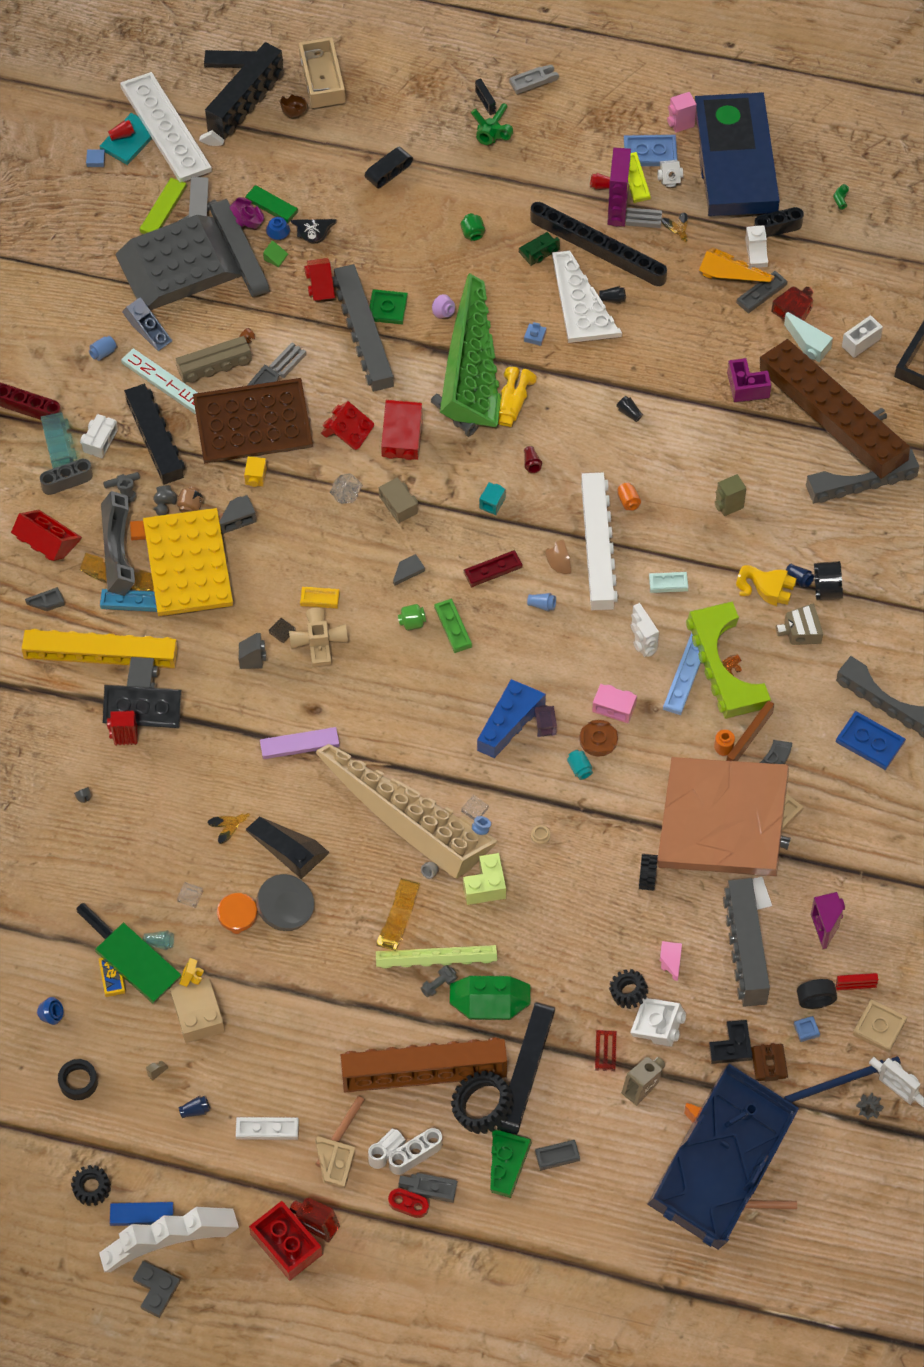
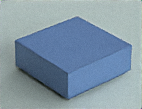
[86,150,105,167]
[794,1016,820,1042]

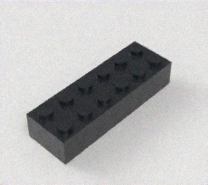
[205,42,284,140]

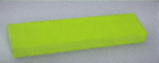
[139,178,187,234]

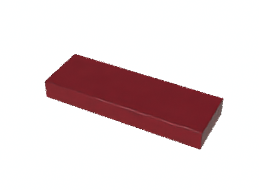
[464,550,523,588]

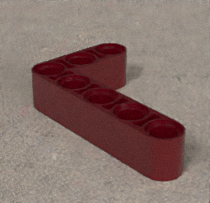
[0,382,62,424]

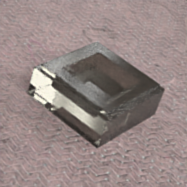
[269,618,296,643]

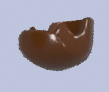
[280,94,307,118]

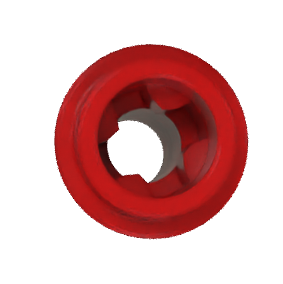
[108,120,135,141]
[590,173,610,190]

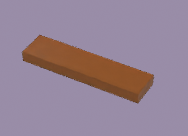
[726,701,774,761]

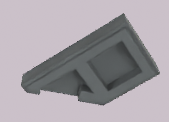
[393,554,425,586]
[25,587,65,611]

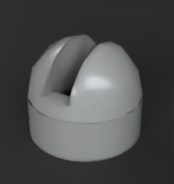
[421,862,438,879]

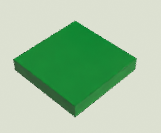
[369,289,408,325]

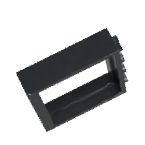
[894,321,924,390]

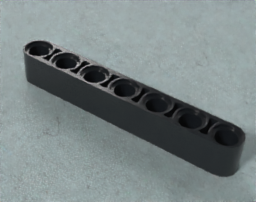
[497,1002,555,1135]

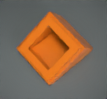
[684,1103,701,1123]

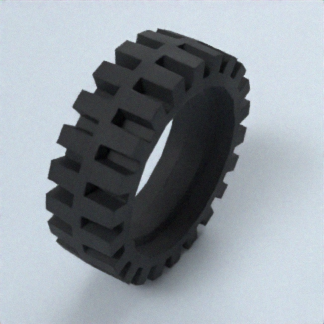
[451,1071,514,1134]

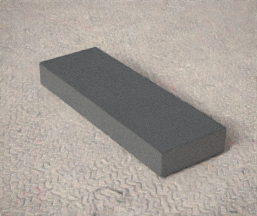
[736,271,788,314]

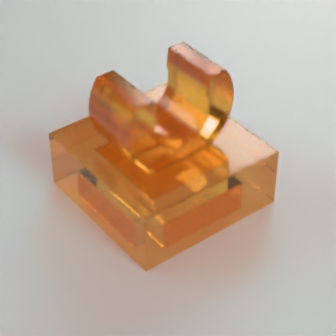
[721,654,742,676]

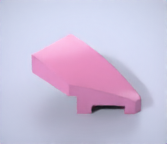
[660,941,682,981]

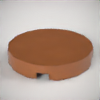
[579,720,618,757]

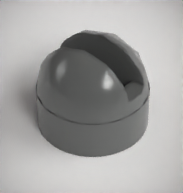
[74,787,91,803]

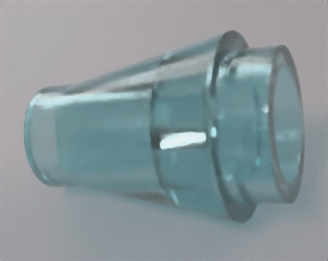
[143,930,174,950]

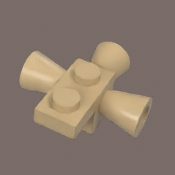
[289,607,348,667]

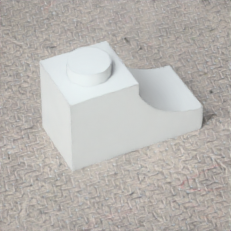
[745,226,768,268]

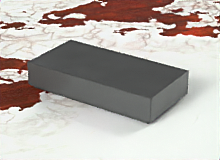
[535,1140,580,1171]

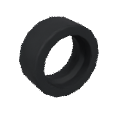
[797,979,837,1009]
[58,1059,98,1100]

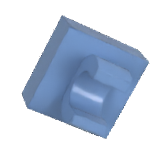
[524,322,546,346]

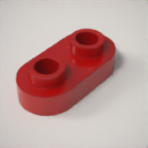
[388,1188,429,1218]

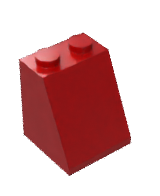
[381,400,423,460]

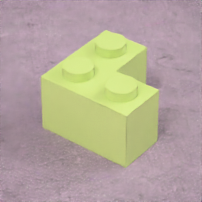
[463,853,506,905]

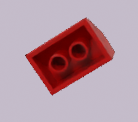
[11,510,82,561]

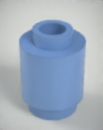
[89,336,117,361]

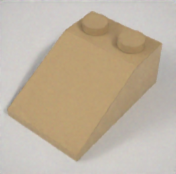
[170,977,225,1043]

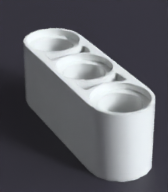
[389,1128,442,1175]

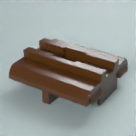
[751,1043,788,1082]

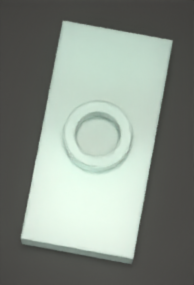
[649,572,688,593]

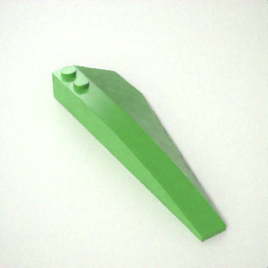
[440,273,501,427]

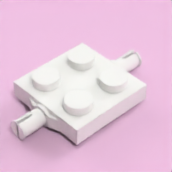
[869,1057,924,1108]

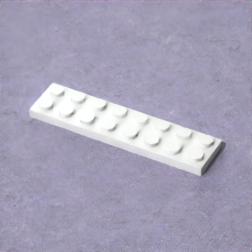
[120,72,212,182]

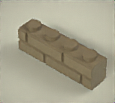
[175,336,252,383]

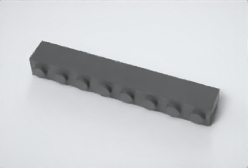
[332,264,394,392]

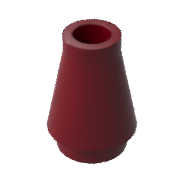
[524,446,542,473]

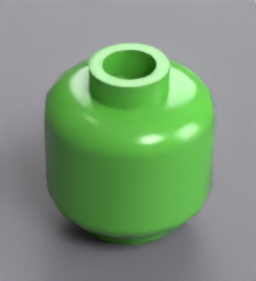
[398,604,426,630]

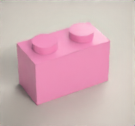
[667,92,696,133]
[592,684,637,724]

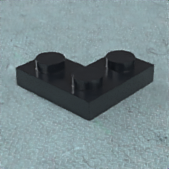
[709,1020,752,1064]

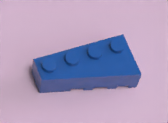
[477,679,546,758]

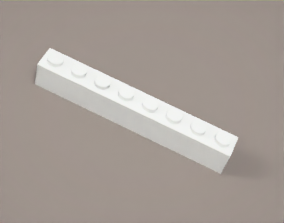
[581,472,617,610]

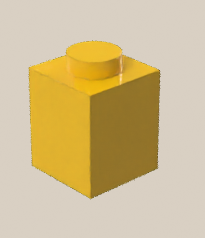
[244,456,267,487]

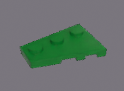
[490,1130,532,1198]

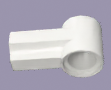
[368,1128,405,1169]

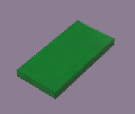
[95,922,181,1004]

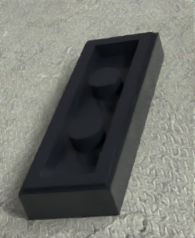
[204,50,256,68]

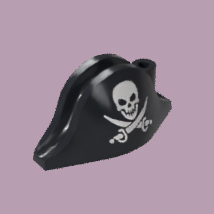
[291,219,337,244]

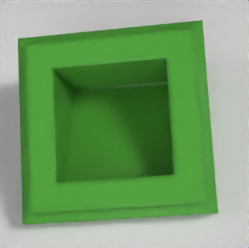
[263,241,288,267]

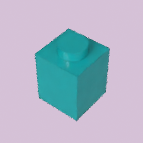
[479,482,506,515]

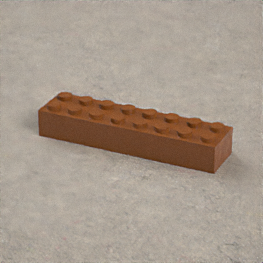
[340,1037,507,1093]

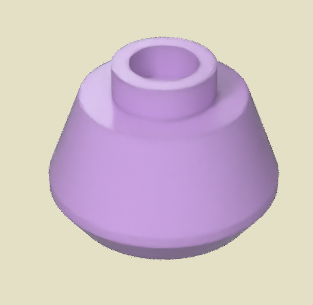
[432,294,455,319]

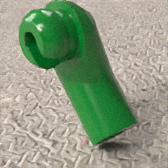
[833,184,849,210]

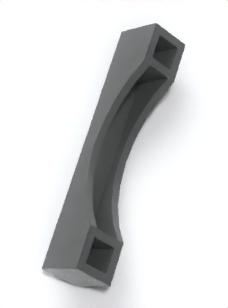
[806,449,920,504]
[101,491,135,596]
[836,656,924,738]

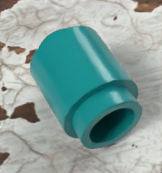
[567,750,593,780]

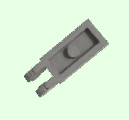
[509,64,559,94]

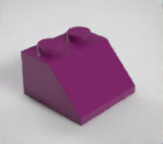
[810,892,845,949]

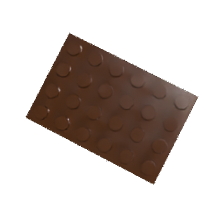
[193,378,313,464]

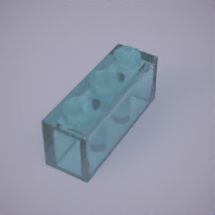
[41,412,77,468]

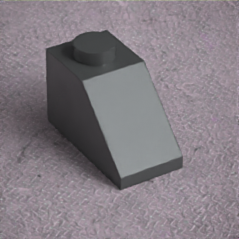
[219,495,257,534]

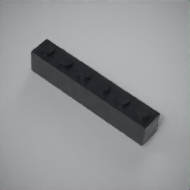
[124,383,185,485]

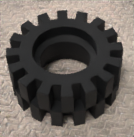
[639,854,658,891]
[609,969,648,1009]
[71,1165,111,1206]

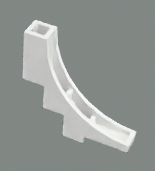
[99,1207,239,1272]

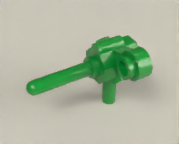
[471,103,513,145]

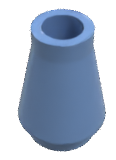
[527,593,556,612]

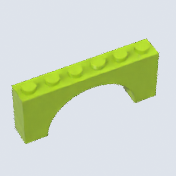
[686,601,771,719]

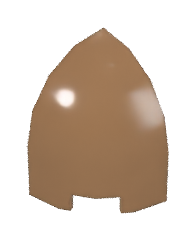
[545,539,571,574]

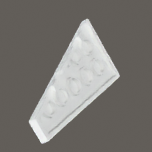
[552,251,622,343]

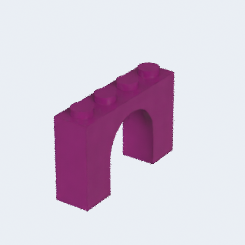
[607,147,631,227]

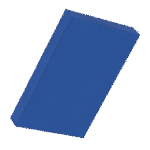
[835,711,906,770]

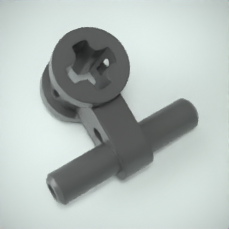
[103,472,140,503]

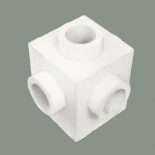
[657,160,683,187]

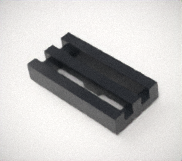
[475,78,496,116]

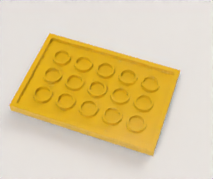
[143,508,233,616]

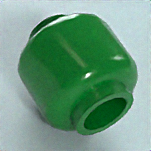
[460,213,486,241]

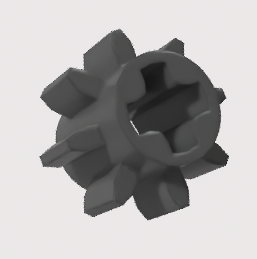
[856,1093,884,1120]

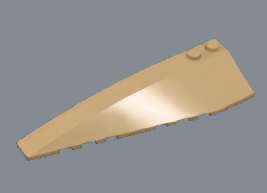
[316,744,498,879]

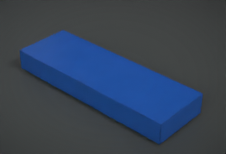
[110,1202,174,1226]

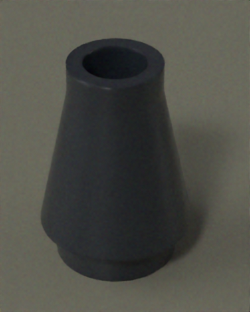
[599,286,626,304]
[616,396,643,422]

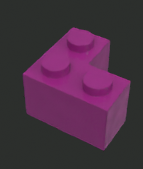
[727,358,771,402]

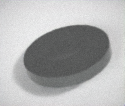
[256,874,314,931]

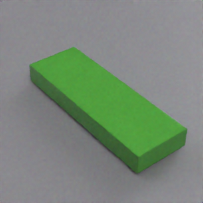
[434,599,472,653]

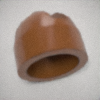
[239,328,255,344]

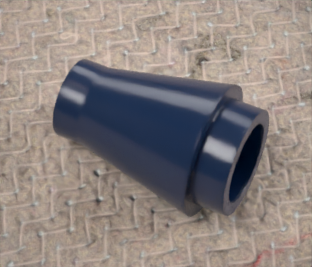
[786,563,814,588]
[178,1095,211,1119]

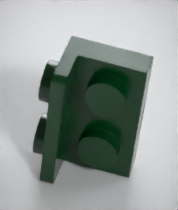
[519,232,560,266]

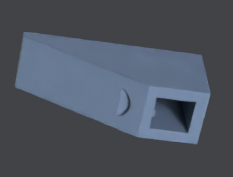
[122,297,172,351]

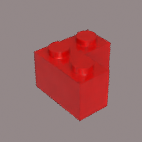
[304,258,335,301]

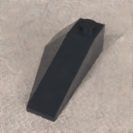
[246,816,329,879]

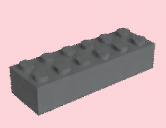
[723,878,770,1007]

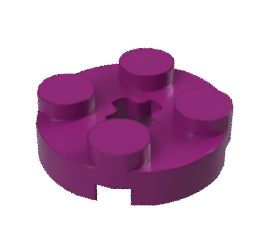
[229,197,264,229]

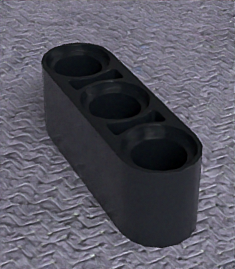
[364,146,413,188]
[754,207,804,238]

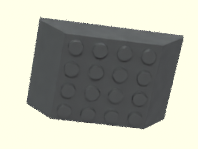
[115,215,242,310]

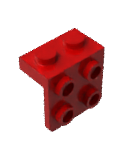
[321,401,374,450]

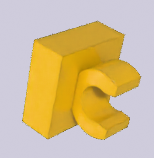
[179,958,204,987]

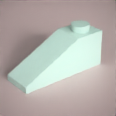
[784,312,833,363]

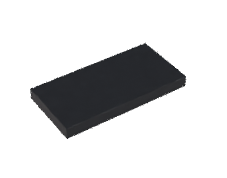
[102,684,182,728]

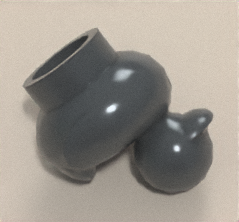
[153,485,177,516]

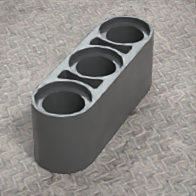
[40,459,93,495]

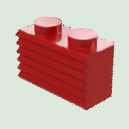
[107,711,138,746]

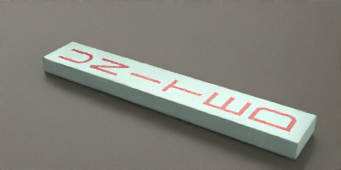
[121,348,198,414]

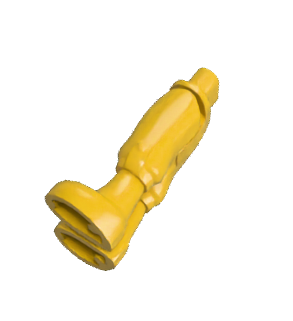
[498,367,537,427]

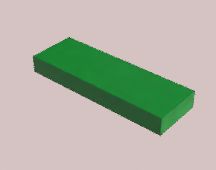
[245,185,298,223]

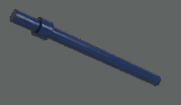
[784,1056,901,1103]

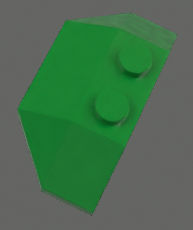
[450,976,530,1020]

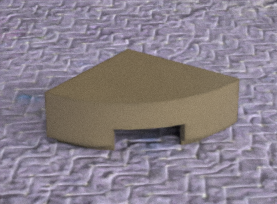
[146,1061,168,1081]

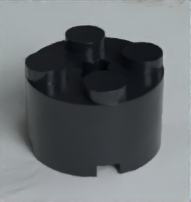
[814,561,843,600]

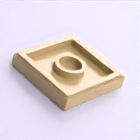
[852,999,907,1053]

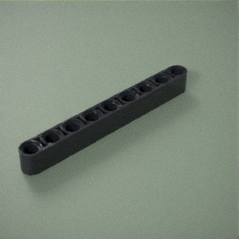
[530,202,667,286]

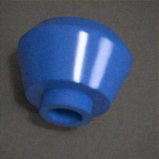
[266,217,290,240]
[37,997,64,1025]

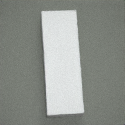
[236,1117,299,1140]

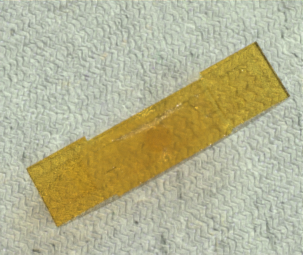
[80,553,153,591]
[376,878,420,951]

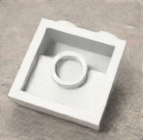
[630,603,659,657]
[630,998,686,1047]

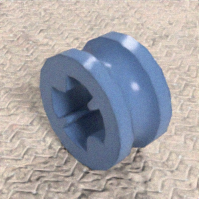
[472,816,491,835]

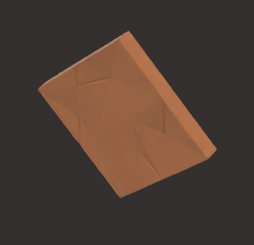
[657,757,789,876]

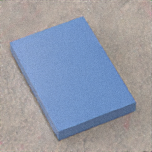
[624,135,677,166]

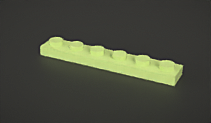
[376,945,497,968]

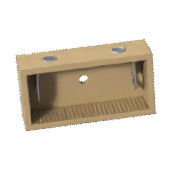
[299,37,345,108]

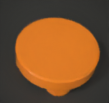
[217,893,258,934]

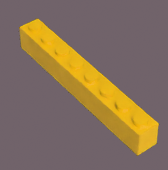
[21,629,178,668]

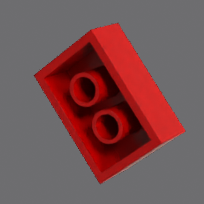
[249,1201,323,1281]

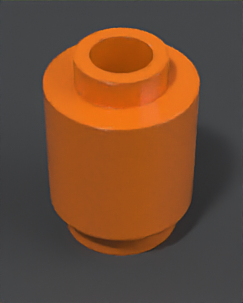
[618,483,641,511]
[714,730,735,756]

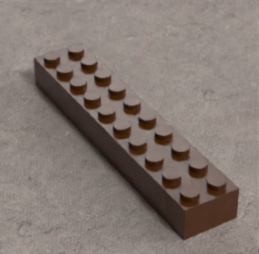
[760,339,910,479]

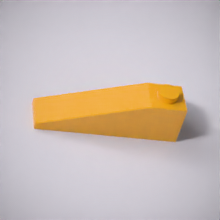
[699,247,775,282]

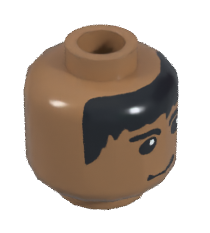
[177,486,203,513]

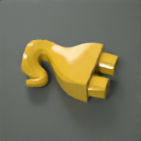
[736,565,797,606]

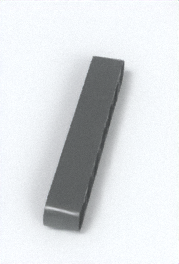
[210,199,270,298]

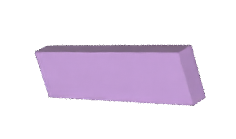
[260,727,339,759]

